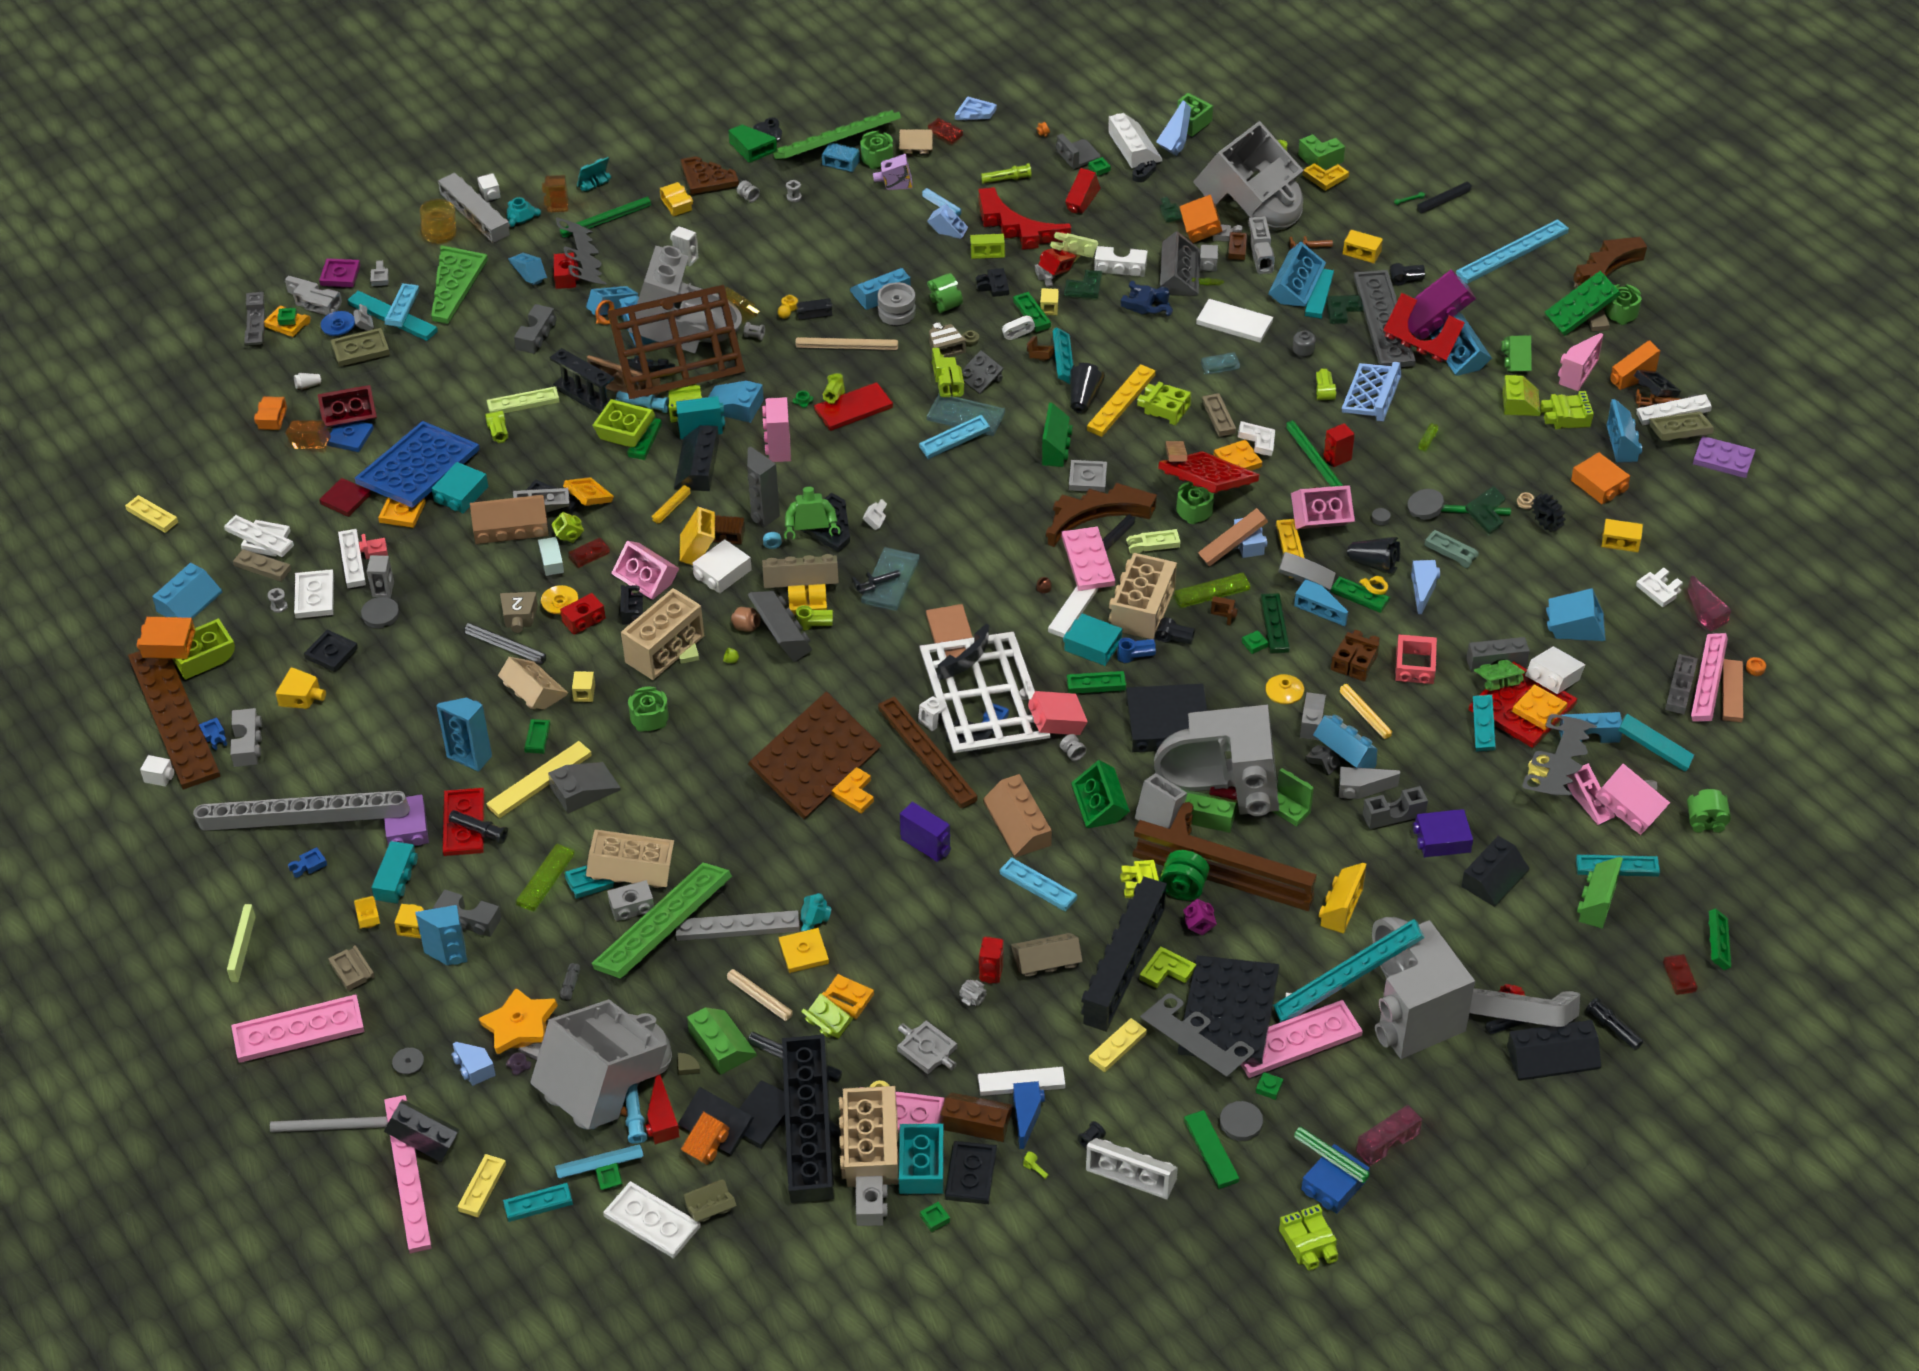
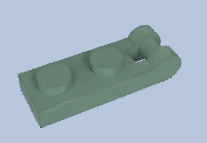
[1424,530,1479,568]

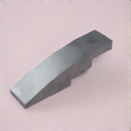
[1665,654,1698,714]

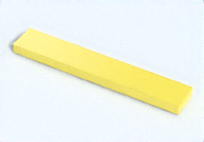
[486,741,592,819]

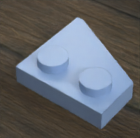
[955,97,997,120]

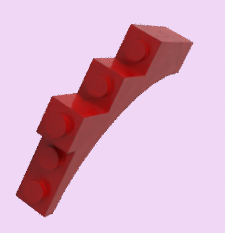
[978,187,1071,250]

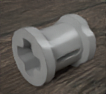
[786,180,801,202]
[744,322,765,340]
[268,588,288,613]

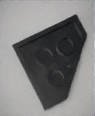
[801,492,850,552]

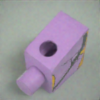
[873,154,913,190]

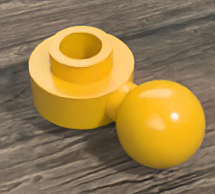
[777,295,798,319]

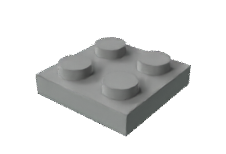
[1069,460,1107,492]

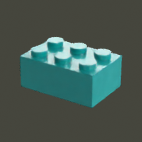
[899,1124,944,1194]

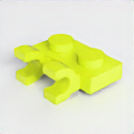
[1120,860,1159,898]

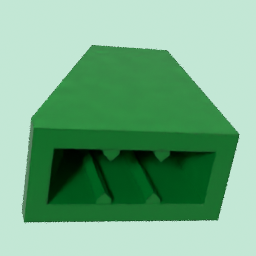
[728,124,777,163]

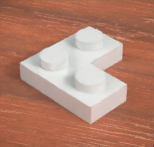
[1238,421,1275,456]

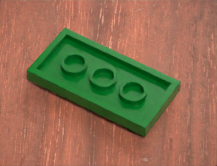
[1544,271,1621,336]

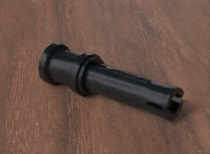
[449,810,508,844]
[1585,998,1644,1051]

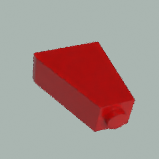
[1065,168,1100,214]

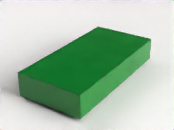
[524,719,551,754]

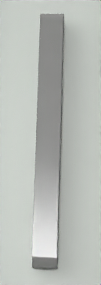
[193,791,410,830]

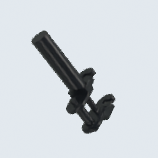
[852,570,900,595]

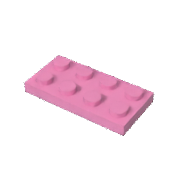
[1062,527,1115,591]

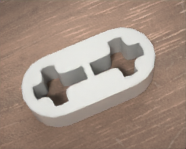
[1002,316,1035,340]

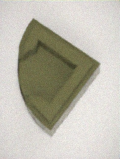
[678,1053,700,1075]

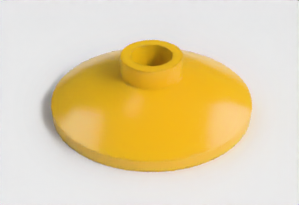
[541,585,578,614]
[1266,674,1304,704]

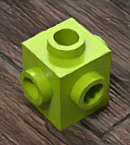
[551,512,584,543]

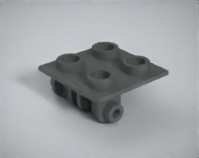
[962,350,1004,394]

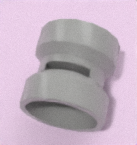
[737,180,760,203]
[1060,734,1087,761]

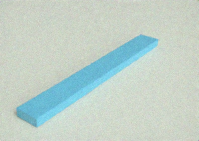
[1456,219,1569,284]

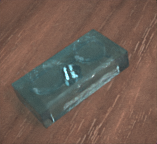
[1201,352,1240,374]

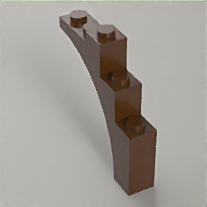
[1573,237,1647,309]
[1046,483,1157,547]

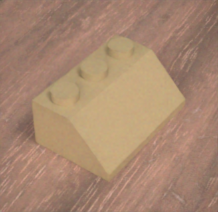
[498,657,568,710]

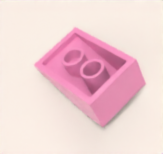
[1558,333,1604,391]

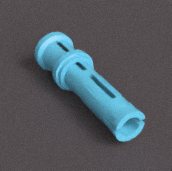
[616,391,669,413]
[625,1083,647,1144]

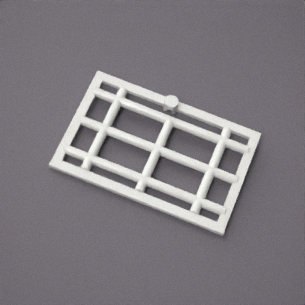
[920,632,1050,753]

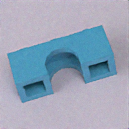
[1559,712,1622,743]

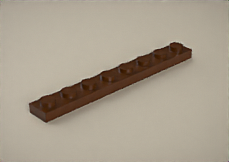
[878,696,978,809]

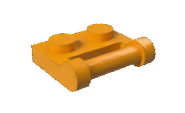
[264,306,311,337]
[822,974,874,1019]

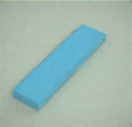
[385,283,419,327]
[919,415,990,459]
[1000,857,1077,912]
[555,1144,643,1178]

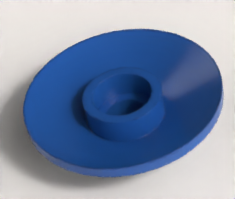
[321,311,355,336]

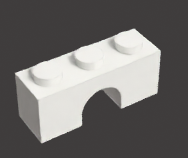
[1094,246,1147,277]

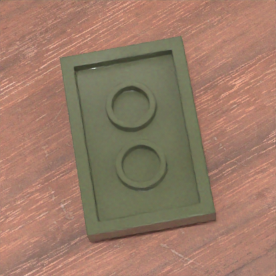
[331,328,390,367]
[1649,411,1714,441]

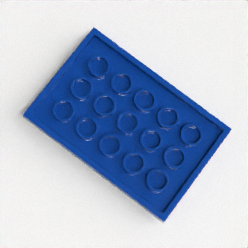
[355,421,480,508]

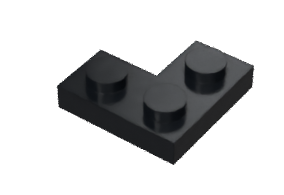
[627,356,675,373]

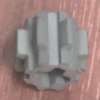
[959,980,987,1006]

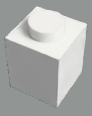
[477,174,501,202]
[140,755,174,787]

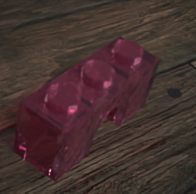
[1356,1105,1422,1166]

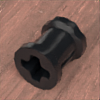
[1078,1121,1106,1149]

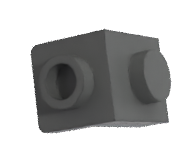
[1305,745,1340,774]

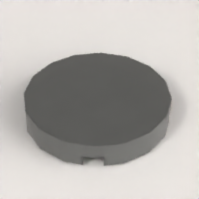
[1408,489,1445,520]
[361,597,399,628]
[1220,1101,1263,1141]

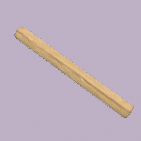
[795,337,898,350]

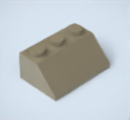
[1011,933,1082,976]

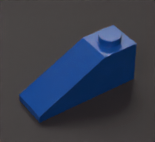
[1013,1081,1045,1149]

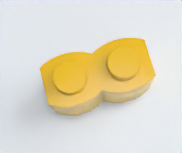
[660,182,693,216]

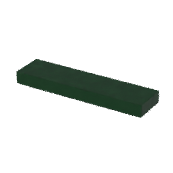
[1260,593,1290,654]

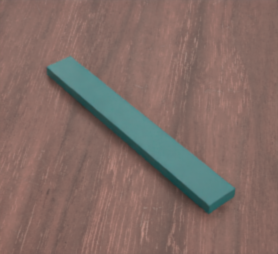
[1273,919,1425,1022]

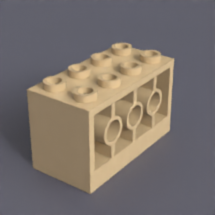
[1109,553,1177,640]
[621,588,705,680]
[839,1086,899,1187]

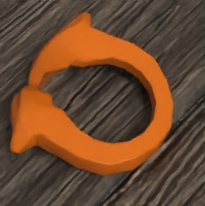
[595,300,614,325]

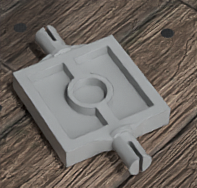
[897,1021,957,1074]

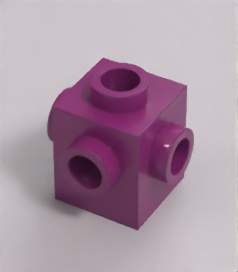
[1183,899,1217,935]

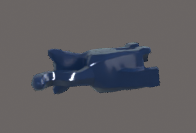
[1121,281,1173,316]

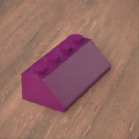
[1408,269,1476,341]

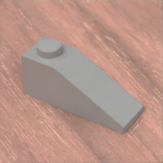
[513,488,569,513]
[1300,692,1326,740]
[1339,767,1400,799]

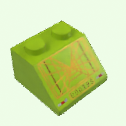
[1503,375,1541,416]

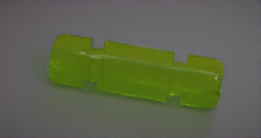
[1418,423,1438,451]

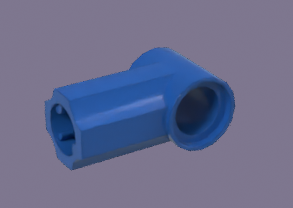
[1117,638,1156,663]

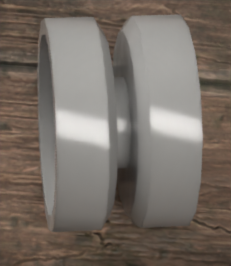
[877,282,916,325]

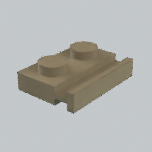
[328,945,375,991]

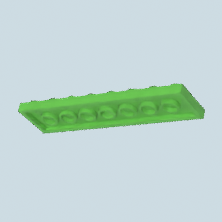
[773,110,901,159]
[591,862,732,979]

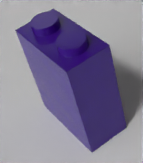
[900,801,951,862]
[1413,809,1473,858]

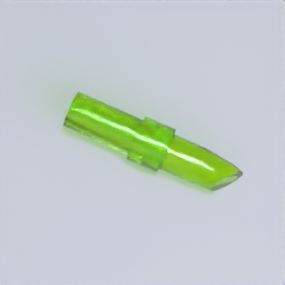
[1192,277,1224,286]

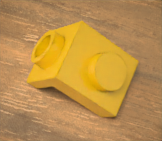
[354,896,380,928]

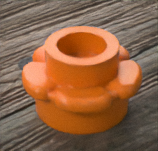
[1036,122,1050,137]

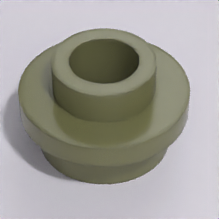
[962,330,979,346]

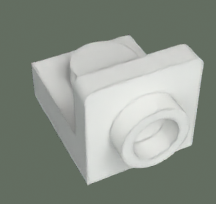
[918,696,946,731]

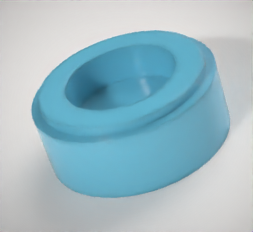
[763,532,782,549]

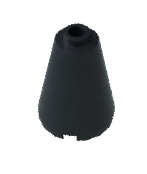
[1070,363,1105,413]
[1347,537,1401,574]

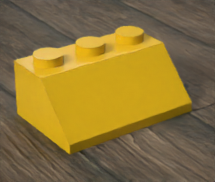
[1319,863,1367,934]

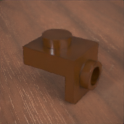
[1027,336,1055,361]
[1211,596,1238,626]

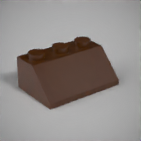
[940,1092,1013,1142]

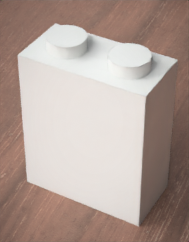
[693,539,752,594]
[1525,646,1585,694]

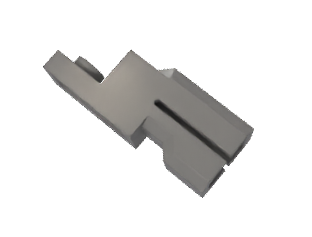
[1249,217,1275,274]
[285,276,342,315]

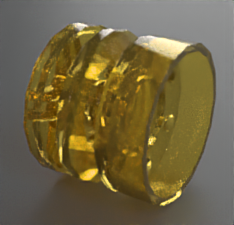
[420,199,456,243]

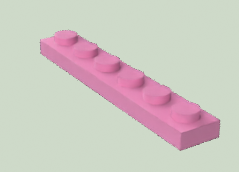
[1691,633,1728,722]

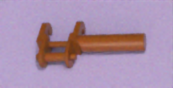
[1289,236,1333,249]
[1636,389,1680,408]

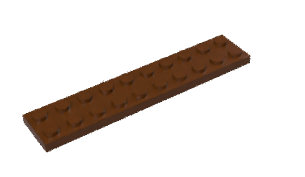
[128,651,221,790]

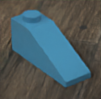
[508,253,547,284]
[586,286,638,316]
[1294,579,1348,626]

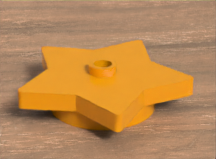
[479,989,558,1054]

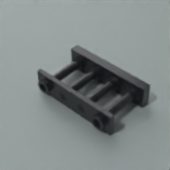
[550,348,614,414]

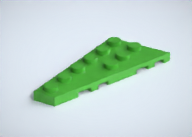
[431,245,488,324]

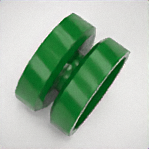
[1160,850,1209,901]

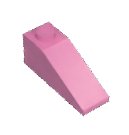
[1567,763,1615,825]

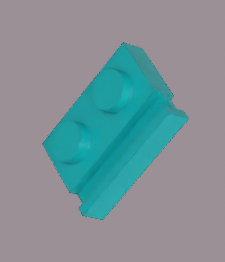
[564,865,614,899]

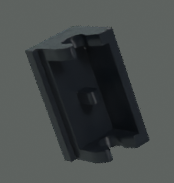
[621,585,643,625]

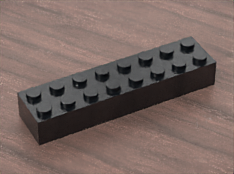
[1081,876,1167,1032]
[782,1034,835,1203]

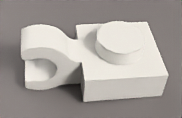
[863,499,887,530]

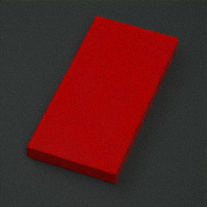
[814,382,893,431]
[443,788,485,856]

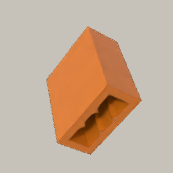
[1179,194,1223,243]
[1571,452,1630,504]
[137,617,196,659]

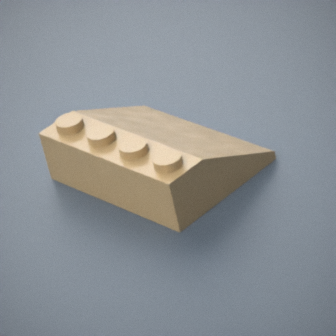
[586,829,674,888]

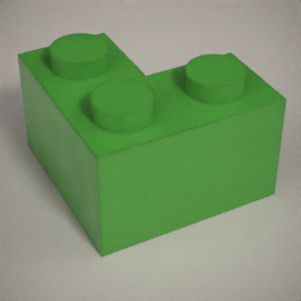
[1177,93,1213,136]
[1298,134,1345,170]
[1501,335,1532,372]

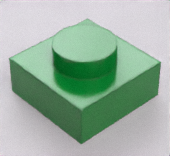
[1088,157,1111,176]
[277,308,297,325]
[1242,630,1268,654]
[1256,1072,1283,1100]
[596,1163,623,1191]
[920,1201,950,1232]

